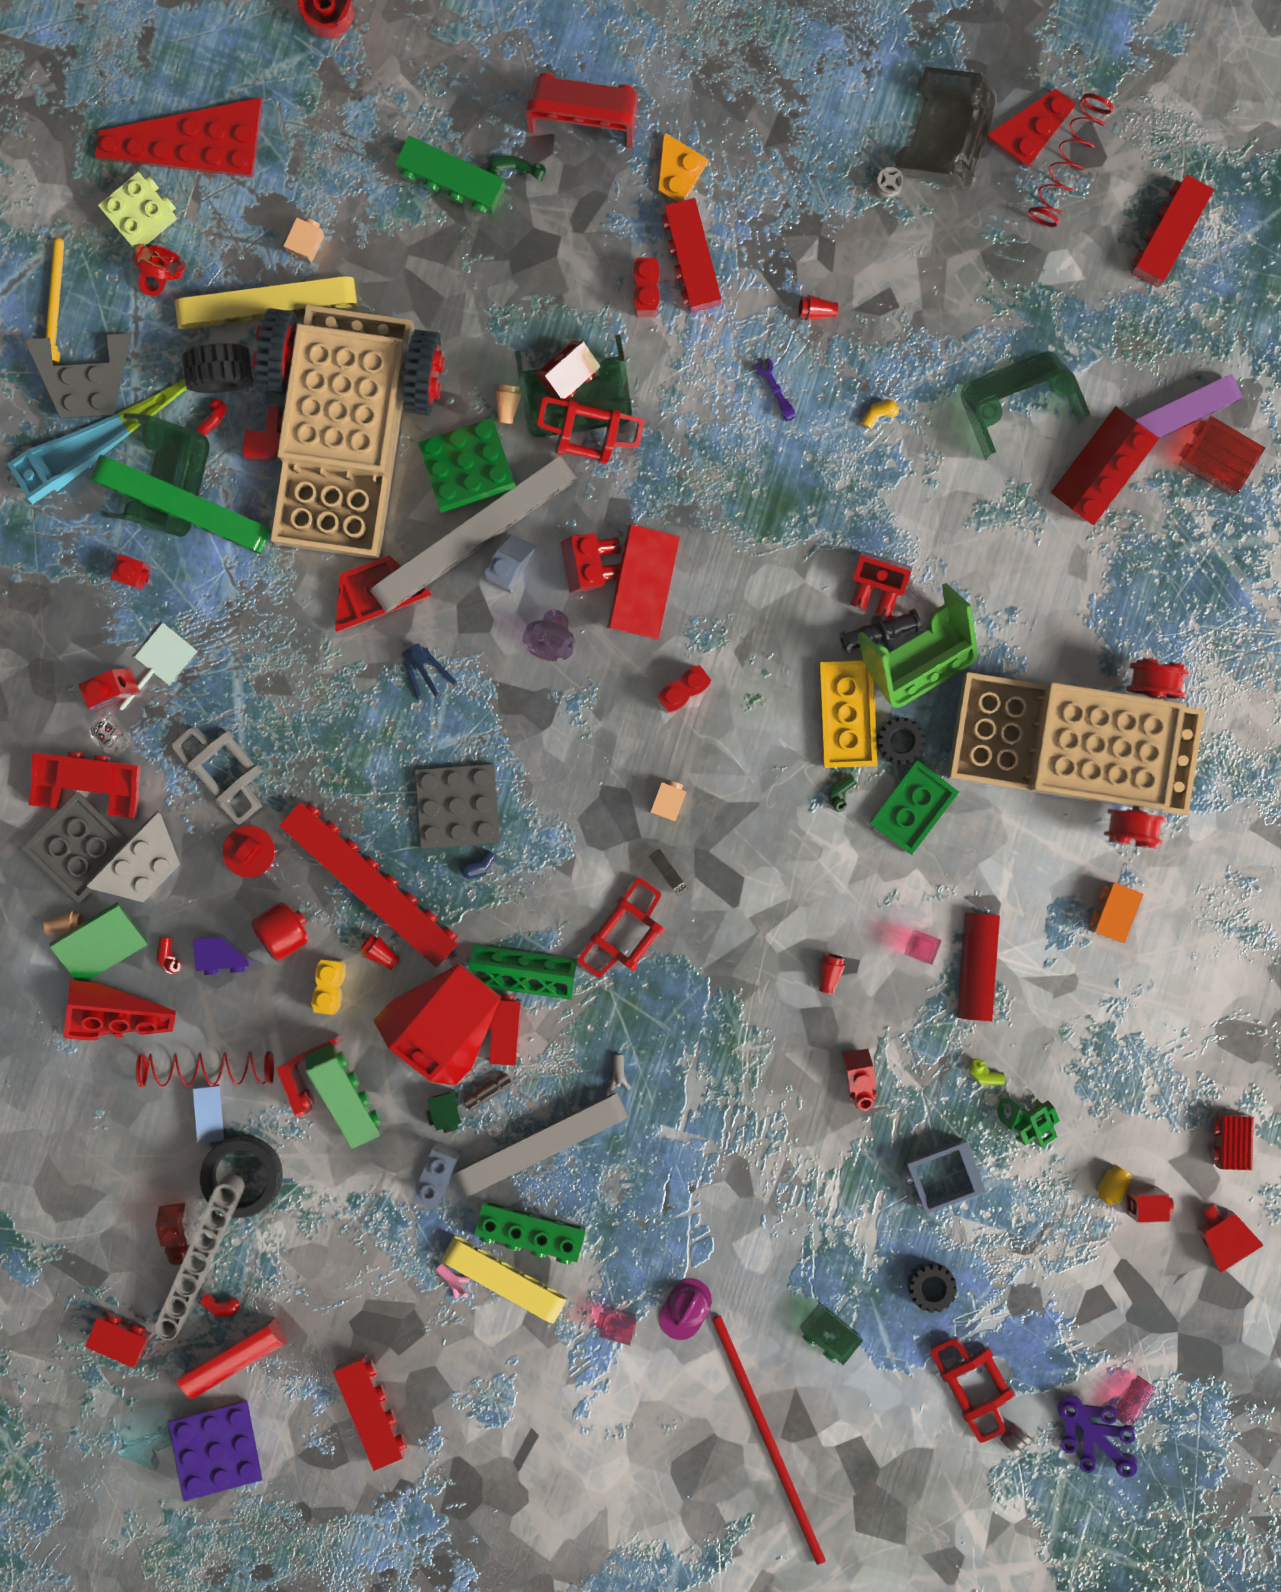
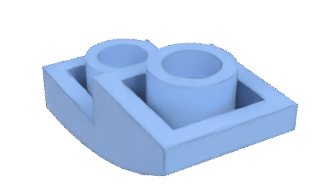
[192,1084,224,1144]

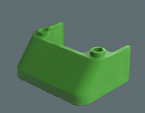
[858,583,978,708]

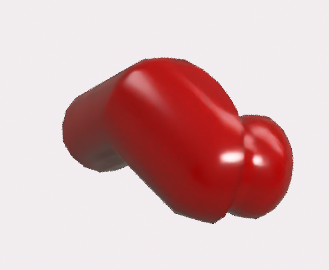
[196,398,227,436]
[156,937,181,974]

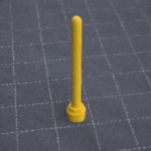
[45,238,64,364]

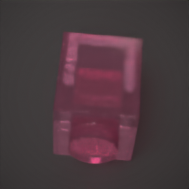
[904,929,942,965]
[596,1306,637,1346]

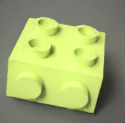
[98,172,177,249]

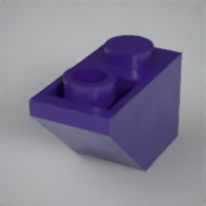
[193,936,253,975]

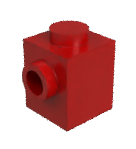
[110,554,150,591]

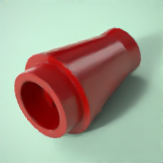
[798,294,838,321]
[359,934,400,970]
[819,953,846,994]

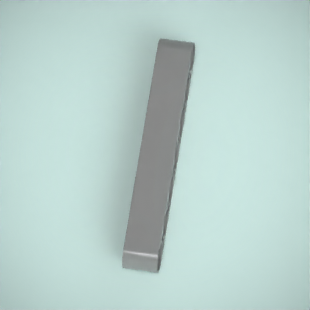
[453,1092,629,1197]
[155,1174,244,1340]

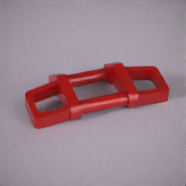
[536,397,644,465]
[577,878,665,978]
[931,1336,1015,1443]

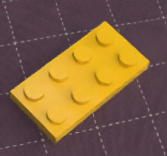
[819,661,877,768]

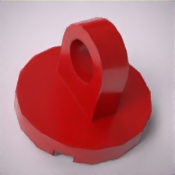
[132,244,186,297]
[222,825,276,878]

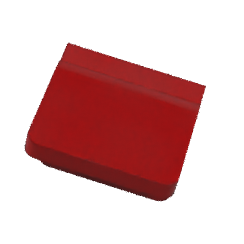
[276,1035,343,1118]

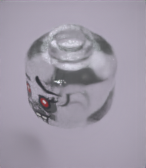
[90,716,130,754]

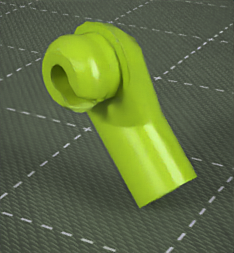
[969,1058,1005,1085]

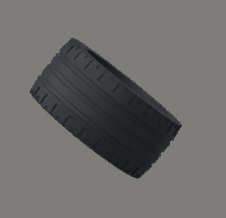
[199,1136,283,1218]

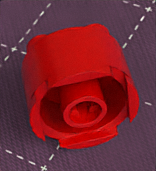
[297,0,354,39]

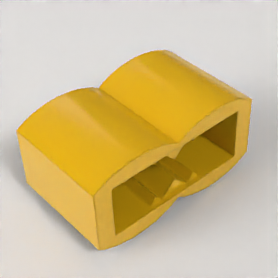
[312,958,346,1015]

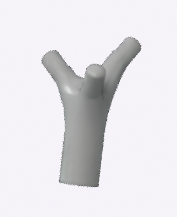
[605,1055,631,1096]

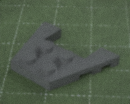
[25,334,131,419]

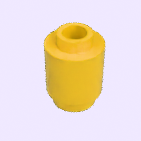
[1096,1164,1133,1206]

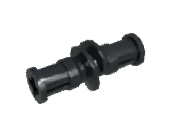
[839,608,922,655]

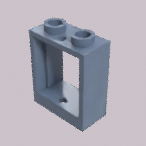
[903,1139,986,1214]
[412,1141,462,1210]

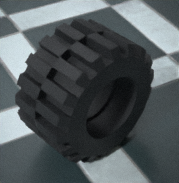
[182,343,253,393]

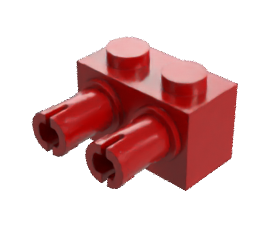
[561,533,621,593]
[850,551,913,617]

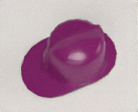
[660,1279,712,1340]

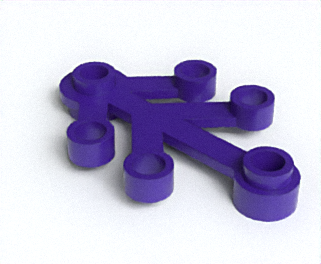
[1057,1395,1138,1478]

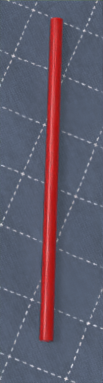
[711,1315,826,1565]

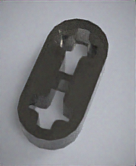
[649,849,688,896]

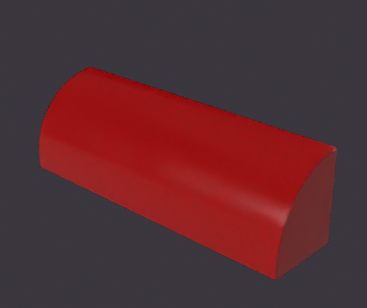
[957,912,1000,1022]

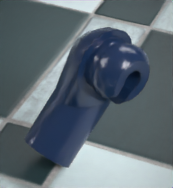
[459,850,498,879]

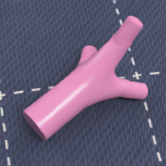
[435,1263,470,1298]

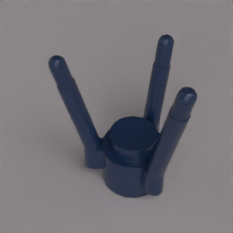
[402,643,457,699]

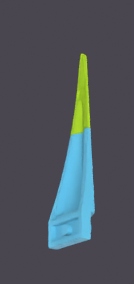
[7,379,187,504]

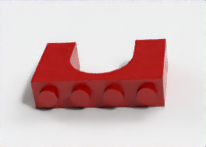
[489,994,522,1066]

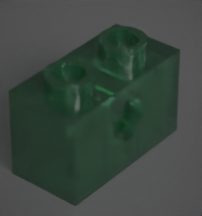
[800,1302,864,1366]

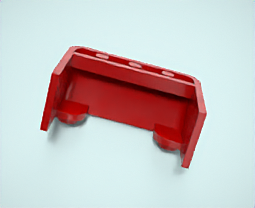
[526,73,638,148]

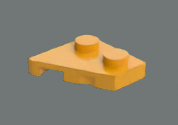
[659,133,709,203]

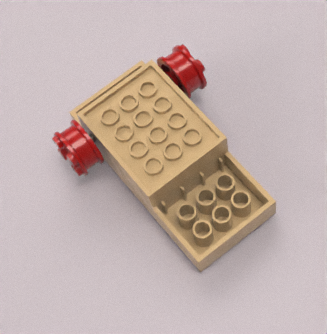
[947,658,1205,849]

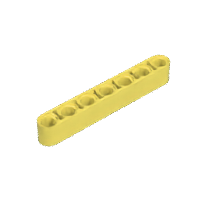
[174,277,357,329]

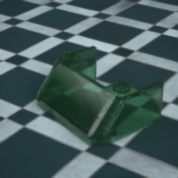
[515,334,632,437]
[960,351,1091,461]
[100,413,210,537]

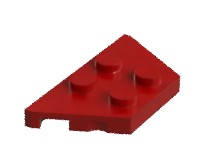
[335,555,432,633]

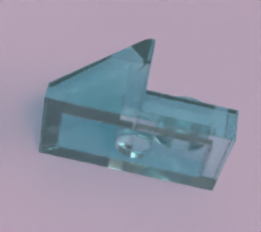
[118,1426,171,1470]

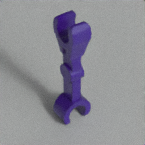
[756,358,796,422]

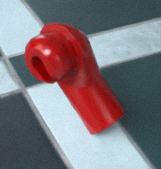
[199,1293,240,1317]

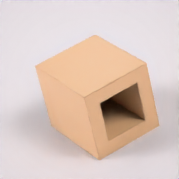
[284,218,324,263]
[650,780,686,822]

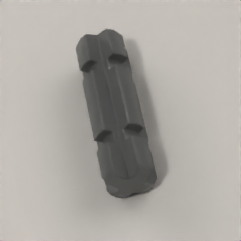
[464,1073,513,1111]

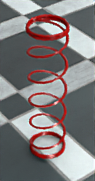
[1028,93,1114,227]
[136,1051,274,1087]

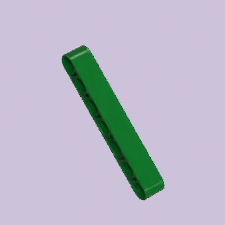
[89,455,271,554]

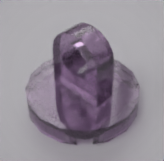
[522,609,576,661]

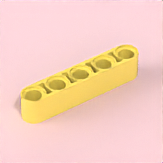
[441,1236,567,1323]

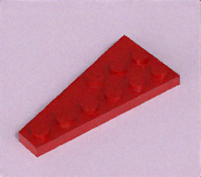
[95,98,263,178]

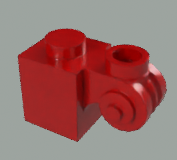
[842,1048,877,1111]

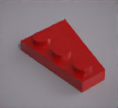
[986,88,1076,169]

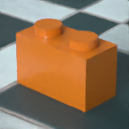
[1089,882,1144,943]

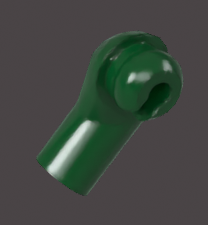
[829,774,857,812]

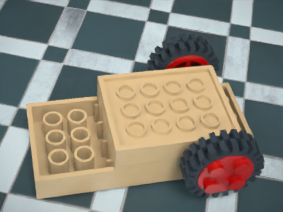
[252,305,445,560]

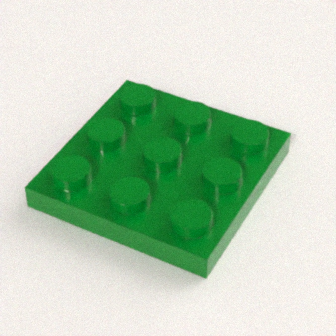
[418,417,516,513]

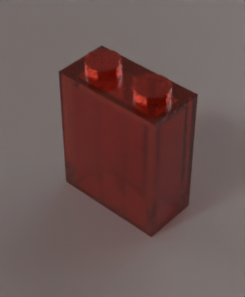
[1178,416,1265,497]

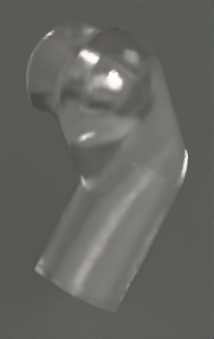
[486,1095,509,1137]

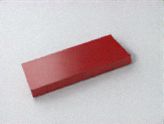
[607,524,680,640]

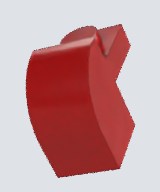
[243,405,284,462]

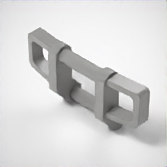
[172,727,263,824]

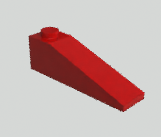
[63,980,176,1041]

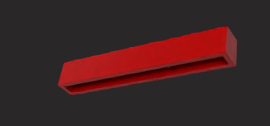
[279,802,460,968]

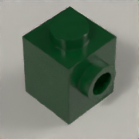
[426,1090,463,1133]

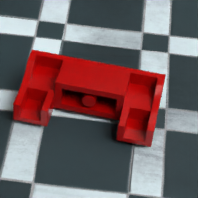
[28,752,141,819]

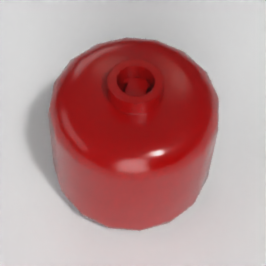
[251,902,309,961]

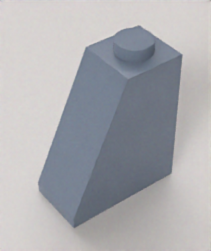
[484,535,536,593]

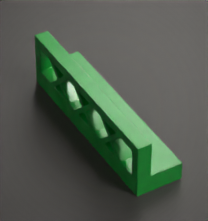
[468,944,577,1000]

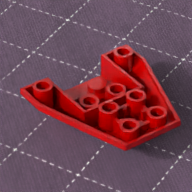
[373,964,501,1086]

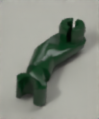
[487,156,546,182]

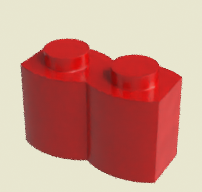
[633,257,660,317]
[658,665,711,714]

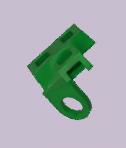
[998,1098,1060,1148]

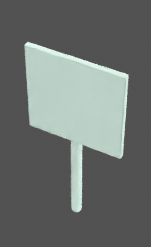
[119,623,197,710]

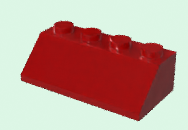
[1051,406,1160,526]

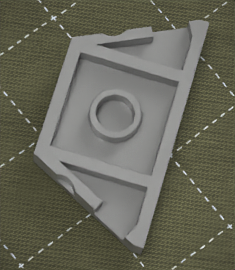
[86,810,180,902]

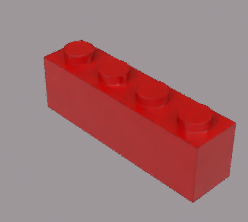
[1131,174,1214,288]
[661,198,722,313]
[333,1354,408,1471]

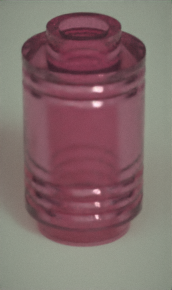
[1114,1375,1156,1425]

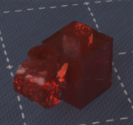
[155,1203,191,1266]

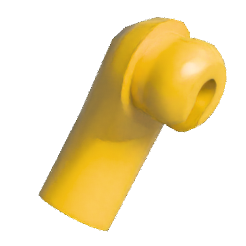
[861,399,899,430]

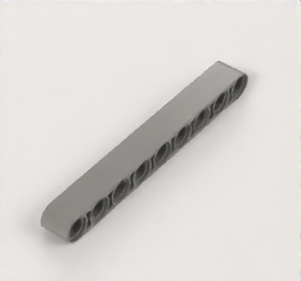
[370,456,577,613]

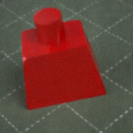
[1198,1203,1264,1273]

